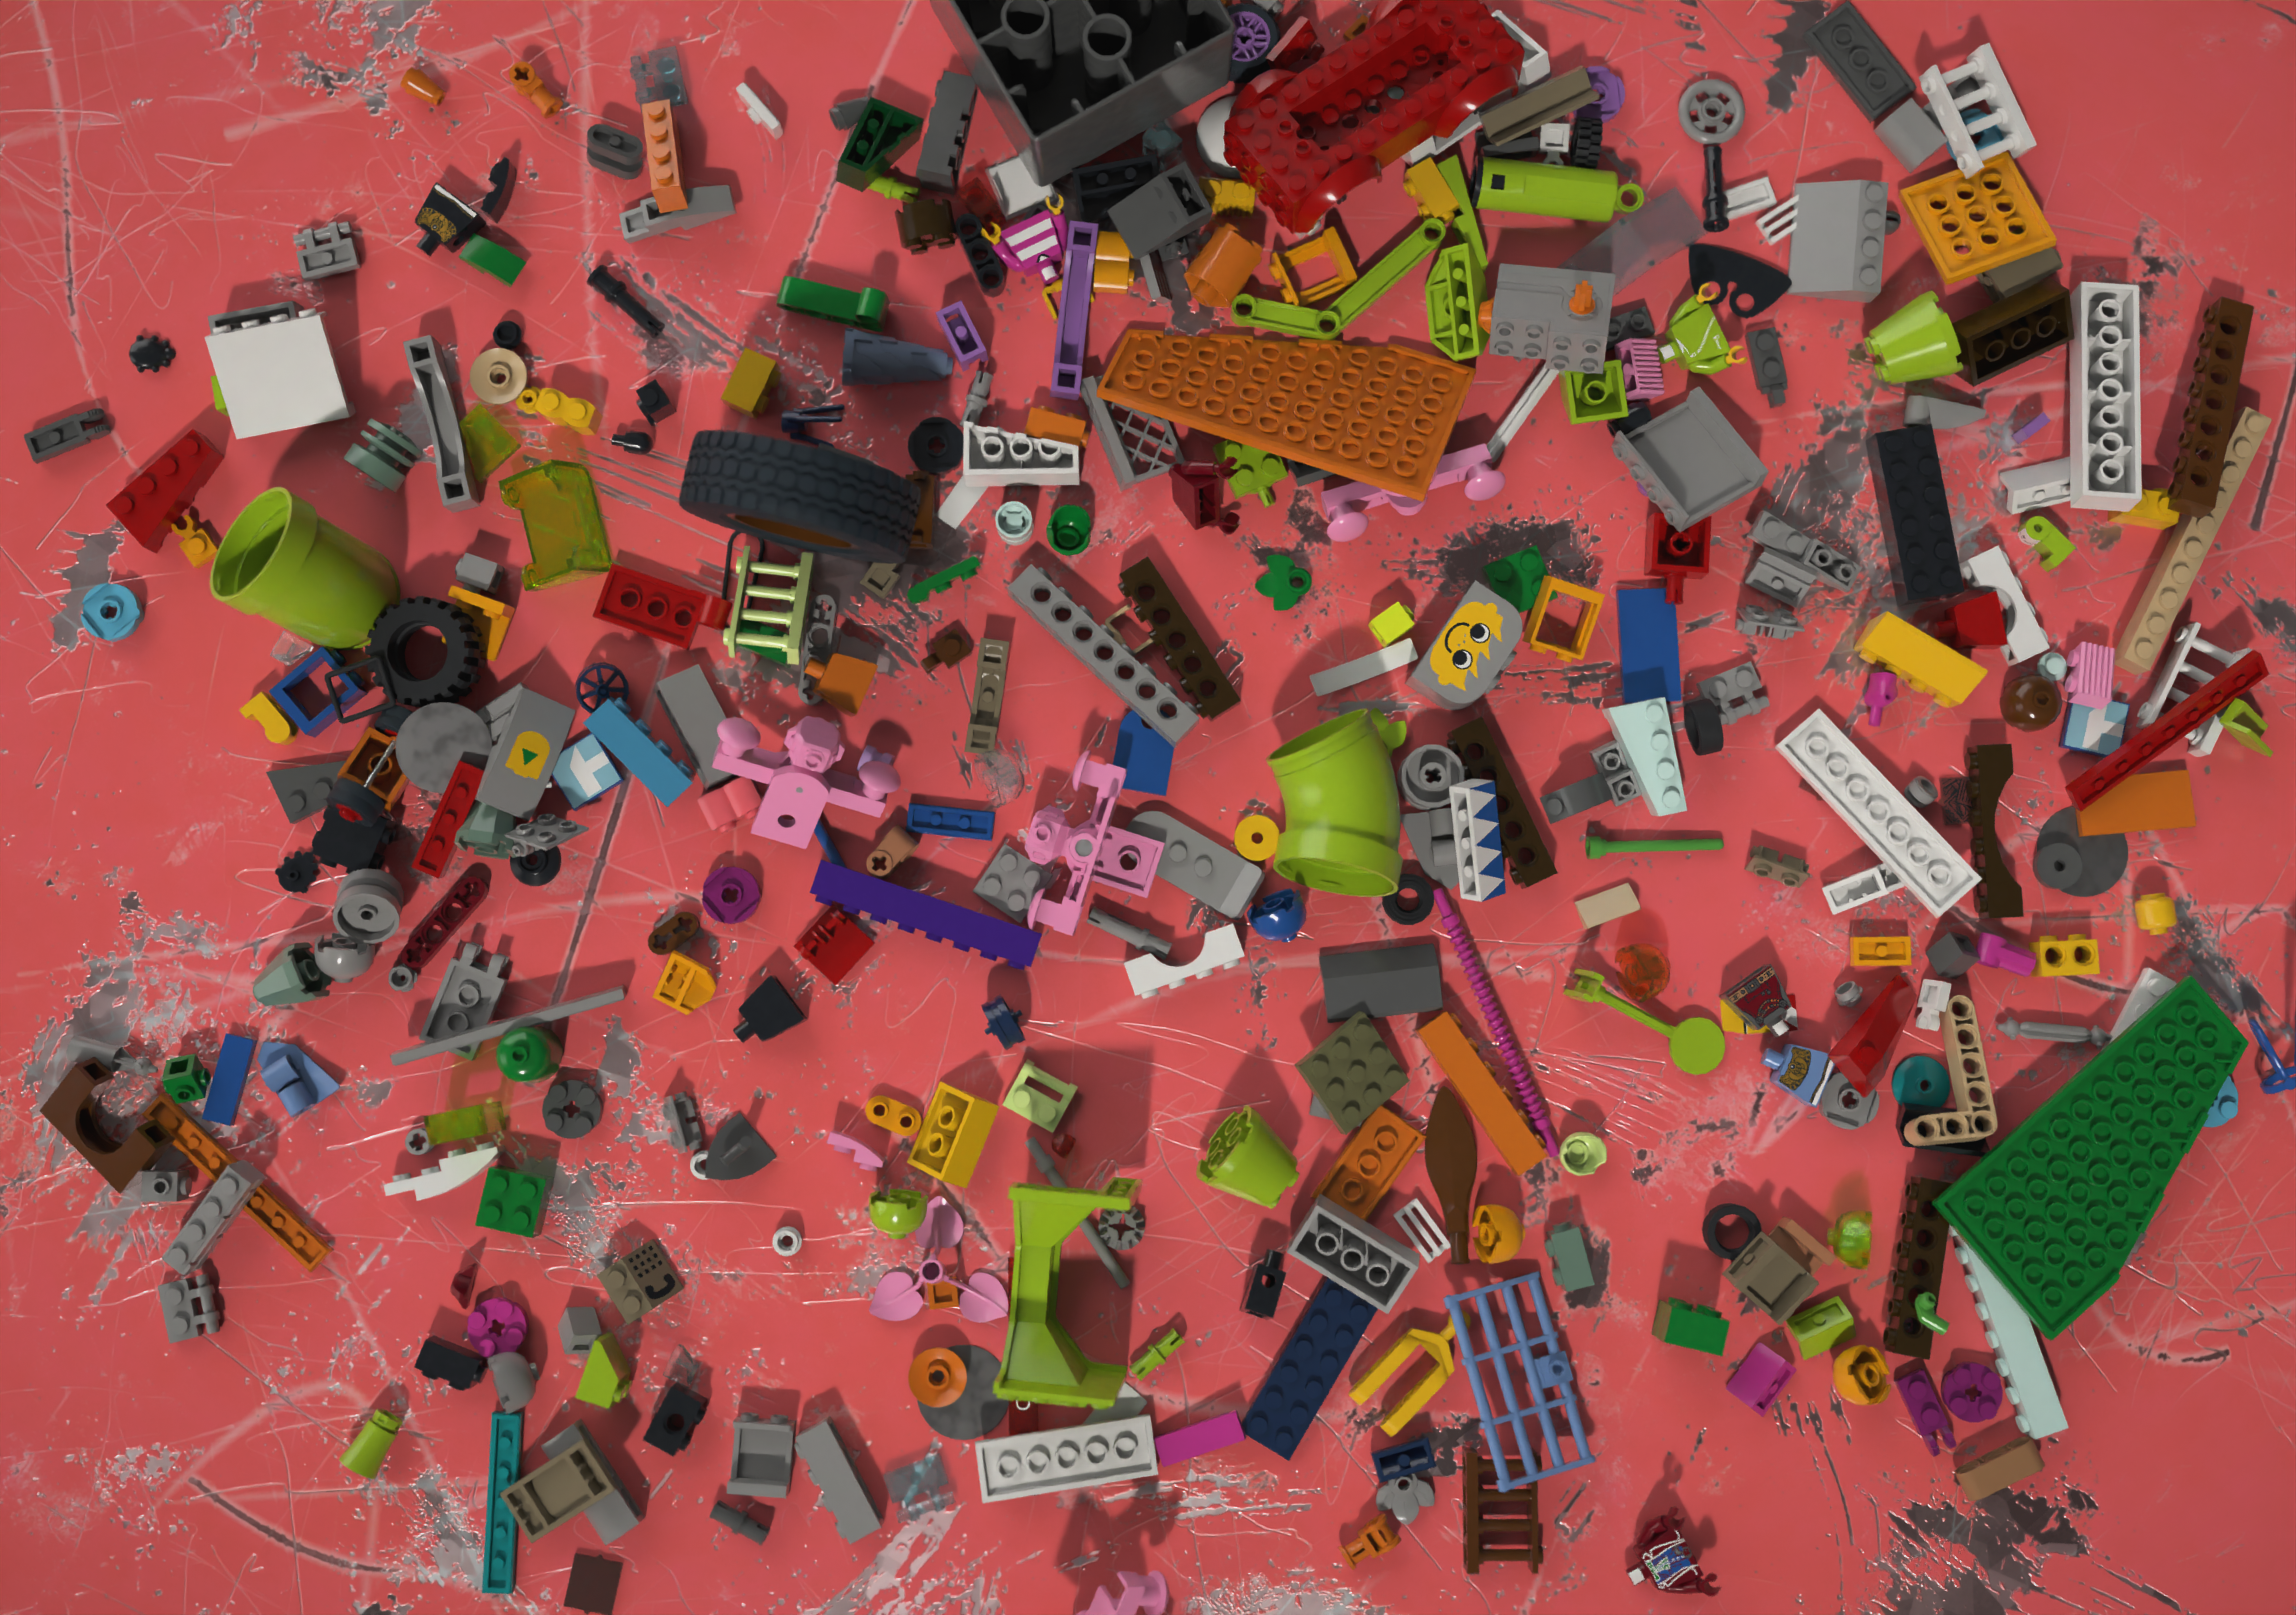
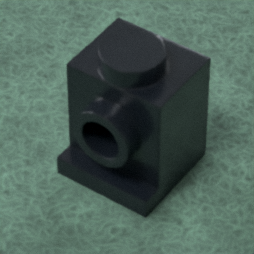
[636,379,676,426]

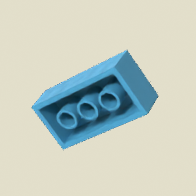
[583,696,694,807]

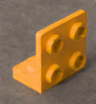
[442,585,515,661]

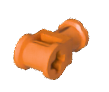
[509,61,563,119]
[1338,1513,1401,1570]

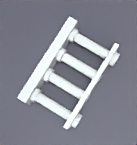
[1919,43,2037,179]
[2136,622,2252,757]

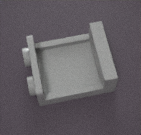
[727,1413,796,1498]

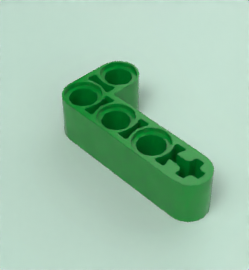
[776,276,890,332]

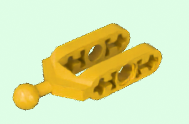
[1348,1310,1471,1437]

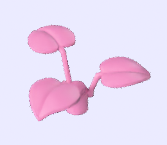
[869,1196,1009,1323]

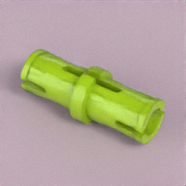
[867,176,920,204]
[1129,1328,1185,1381]

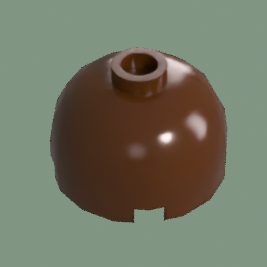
[1999,674,2063,732]

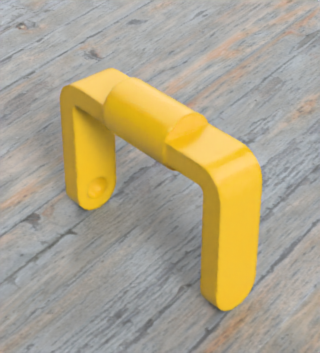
[1042,277,1095,320]

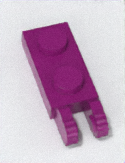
[1894,1368,1956,1457]

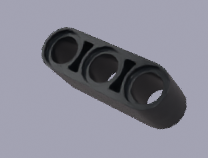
[955,213,1005,297]

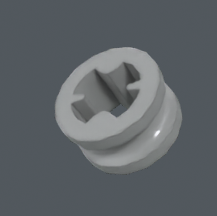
[405,1128,436,1155]

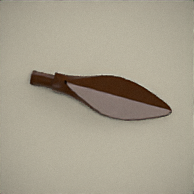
[1425,1086,1477,1265]

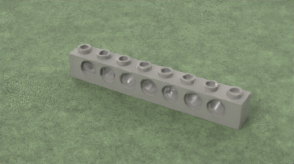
[1007,564,1199,748]

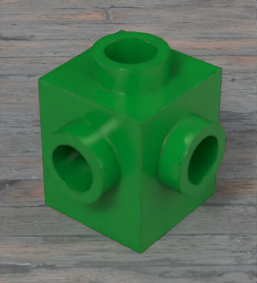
[162,1053,211,1104]

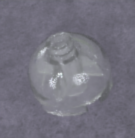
[974,748,1027,808]

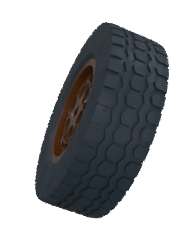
[679,430,921,564]

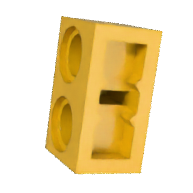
[2029,934,2100,977]

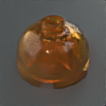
[1615,943,1671,1003]

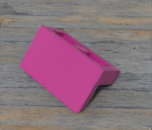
[1726,1343,1797,1417]

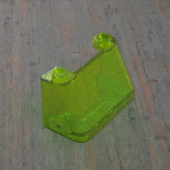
[498,459,612,592]

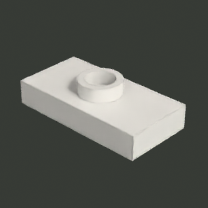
[736,82,784,140]

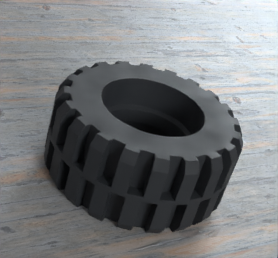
[365,596,486,707]

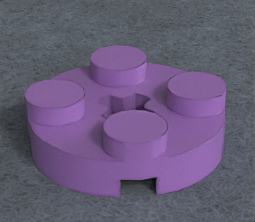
[1572,66,1625,124]

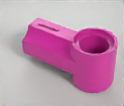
[1976,932,2036,977]

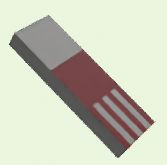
[1140,249,1172,304]

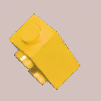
[1403,157,1459,225]

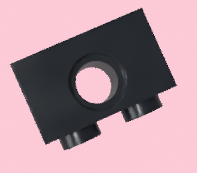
[642,1382,707,1457]

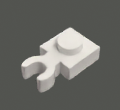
[1539,123,1570,165]
[1916,979,1952,1031]

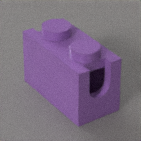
[935,300,988,372]

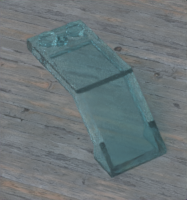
[1557,187,1708,297]

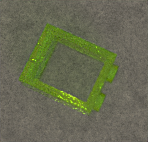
[424,1101,506,1146]

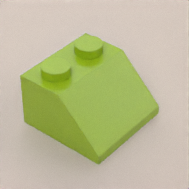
[1558,359,1629,425]
[575,1332,632,1409]

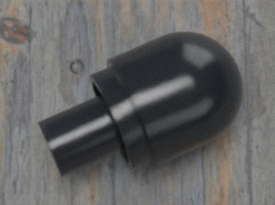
[612,430,653,455]

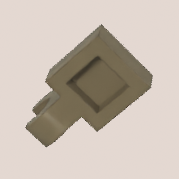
[860,562,901,600]

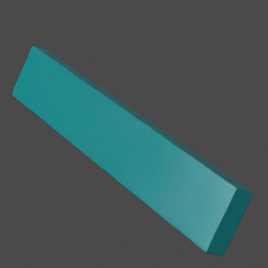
[482,1411,524,1594]

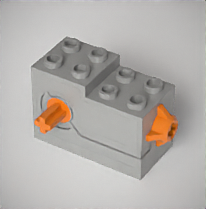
[1478,263,1616,374]

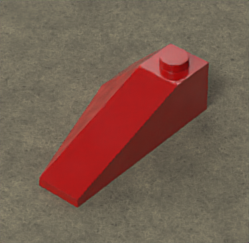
[1827,975,1917,1098]

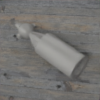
[66,1035,158,1075]

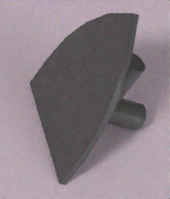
[705,1112,777,1180]

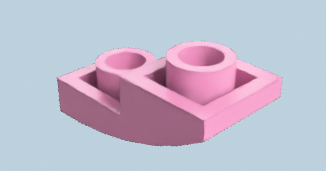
[827,1131,886,1171]

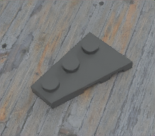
[266,760,347,824]

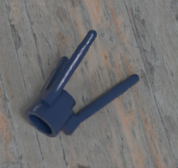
[781,404,845,447]

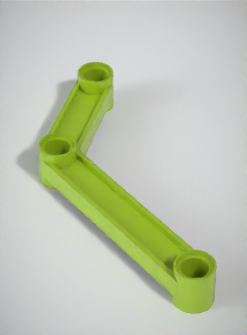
[1231,218,1446,340]

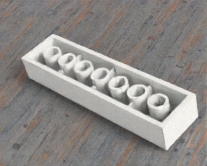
[2070,281,2142,512]

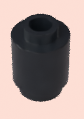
[1607,401,1652,438]

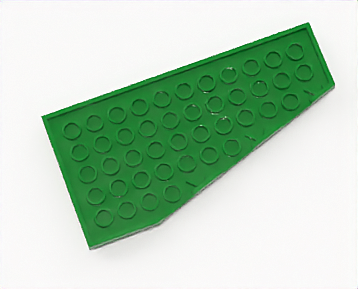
[1931,975,2249,1340]

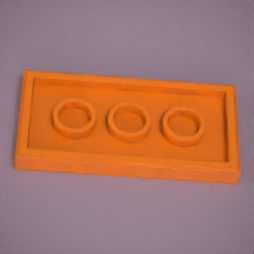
[2071,770,2196,837]
[1311,1104,1426,1221]

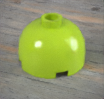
[869,1189,928,1239]

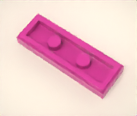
[1154,1409,1247,1467]

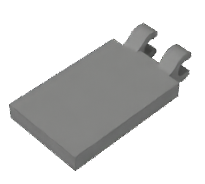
[419,942,510,1061]

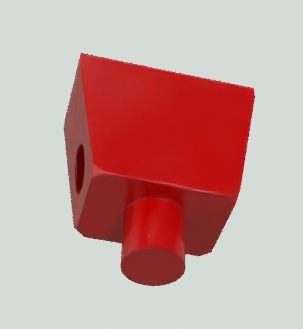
[1933,591,2008,649]

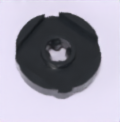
[908,417,964,475]

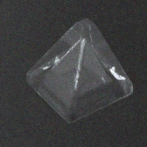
[270,631,314,666]
[663,1344,699,1388]

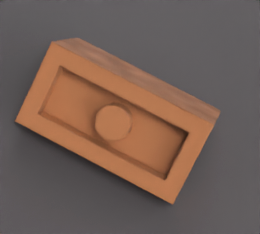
[1768,1216,1837,1276]

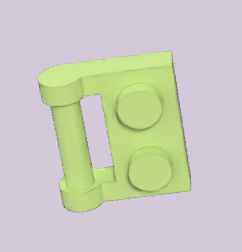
[1002,1059,1078,1133]

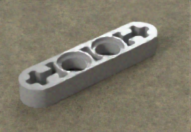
[798,594,838,706]

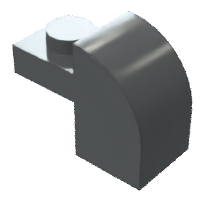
[1540,772,1613,824]

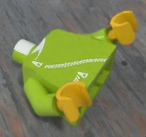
[1657,283,1748,375]

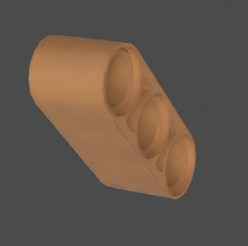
[1955,1436,2045,1501]

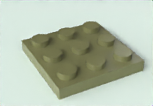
[1295,1011,1410,1135]

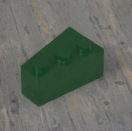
[836,97,924,192]

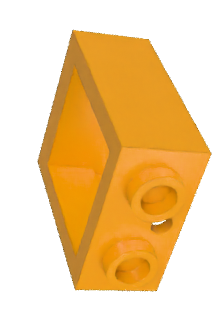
[1522,576,1605,663]

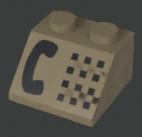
[597,1239,684,1325]

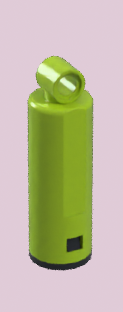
[1469,156,1644,223]

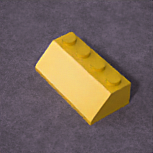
[1853,611,1988,708]

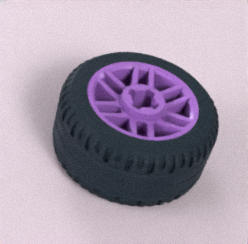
[1225,3,1281,84]

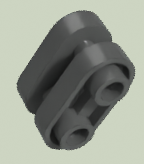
[587,124,643,180]

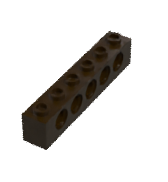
[1117,556,1241,722]
[1446,717,1558,889]
[1883,1176,1953,1360]

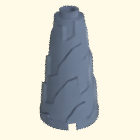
[842,328,953,386]

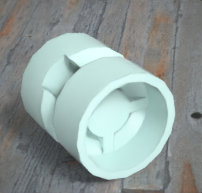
[995,501,1034,546]

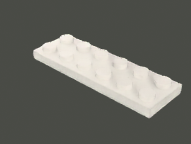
[975,1413,1158,1503]

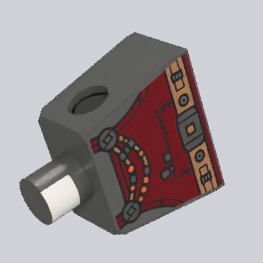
[1719,964,1791,1038]

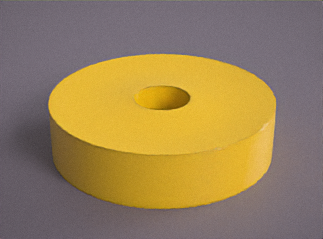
[1234,815,1280,862]

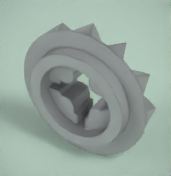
[1098,1206,1145,1250]

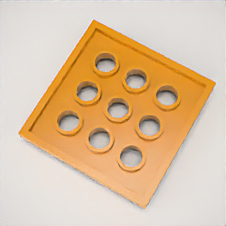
[1899,151,2057,285]

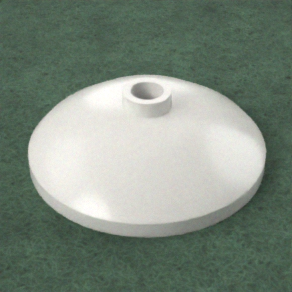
[1196,96,1242,180]

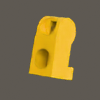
[239,691,298,745]

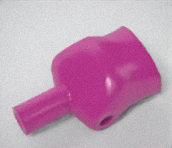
[1864,672,1898,727]

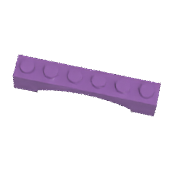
[1050,220,1098,400]

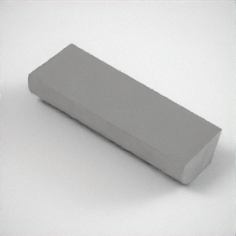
[654,664,737,791]
[541,1419,645,1545]

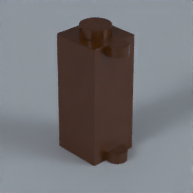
[905,470,937,549]

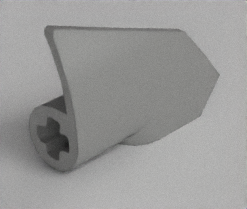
[1400,808,1459,890]

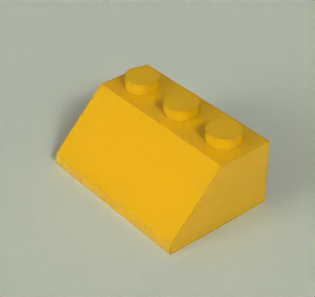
[907,1081,1000,1188]

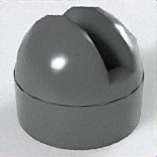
[1885,210,1901,235]

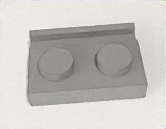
[1745,546,1818,608]

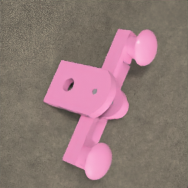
[1321,443,1506,542]

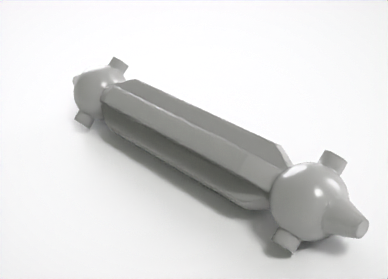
[1996,1017,2113,1048]

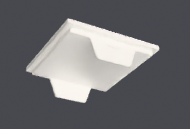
[984,156,1058,221]

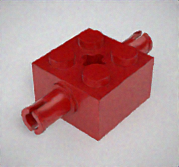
[1644,512,1712,605]

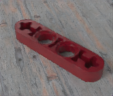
[401,876,489,969]

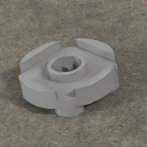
[1819,1072,1879,1129]

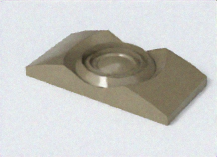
[499,1437,619,1544]

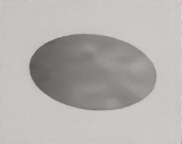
[395,702,492,793]
[2037,806,2128,897]
[917,1345,1009,1440]

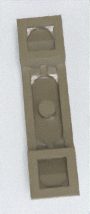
[964,638,1010,756]

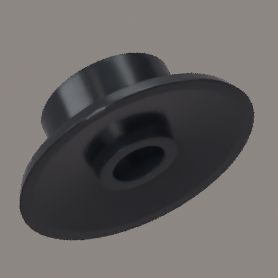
[510,846,561,886]

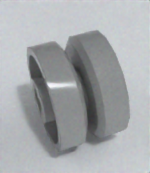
[1397,744,1464,810]
[333,868,404,944]

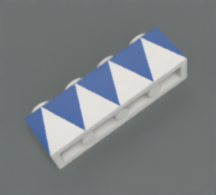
[1449,778,1506,902]

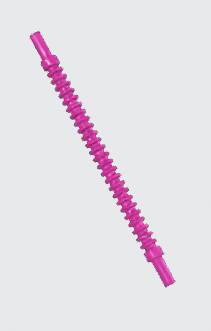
[1433,887,1560,1158]

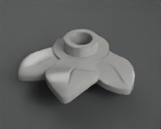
[1376,1473,1435,1525]

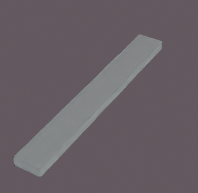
[390,985,627,1066]

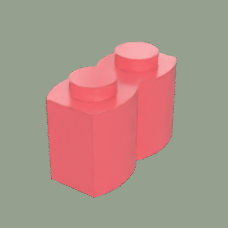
[697,777,763,834]

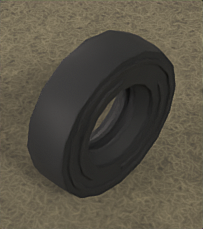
[1382,874,1434,925]

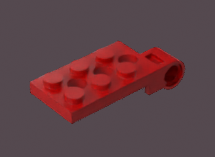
[593,563,733,650]

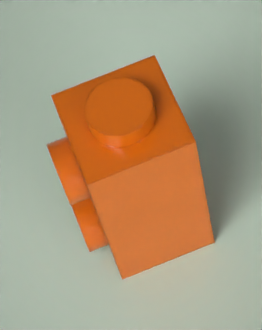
[1024,406,1091,455]

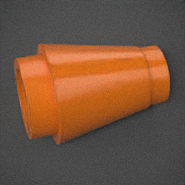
[400,67,446,107]

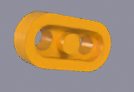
[865,1095,922,1136]

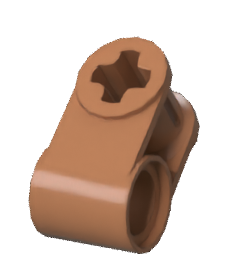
[866,825,920,880]

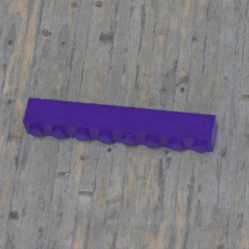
[810,860,1042,971]

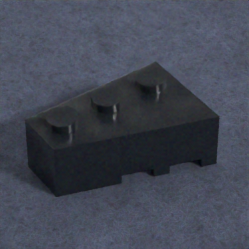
[1072,154,1160,224]

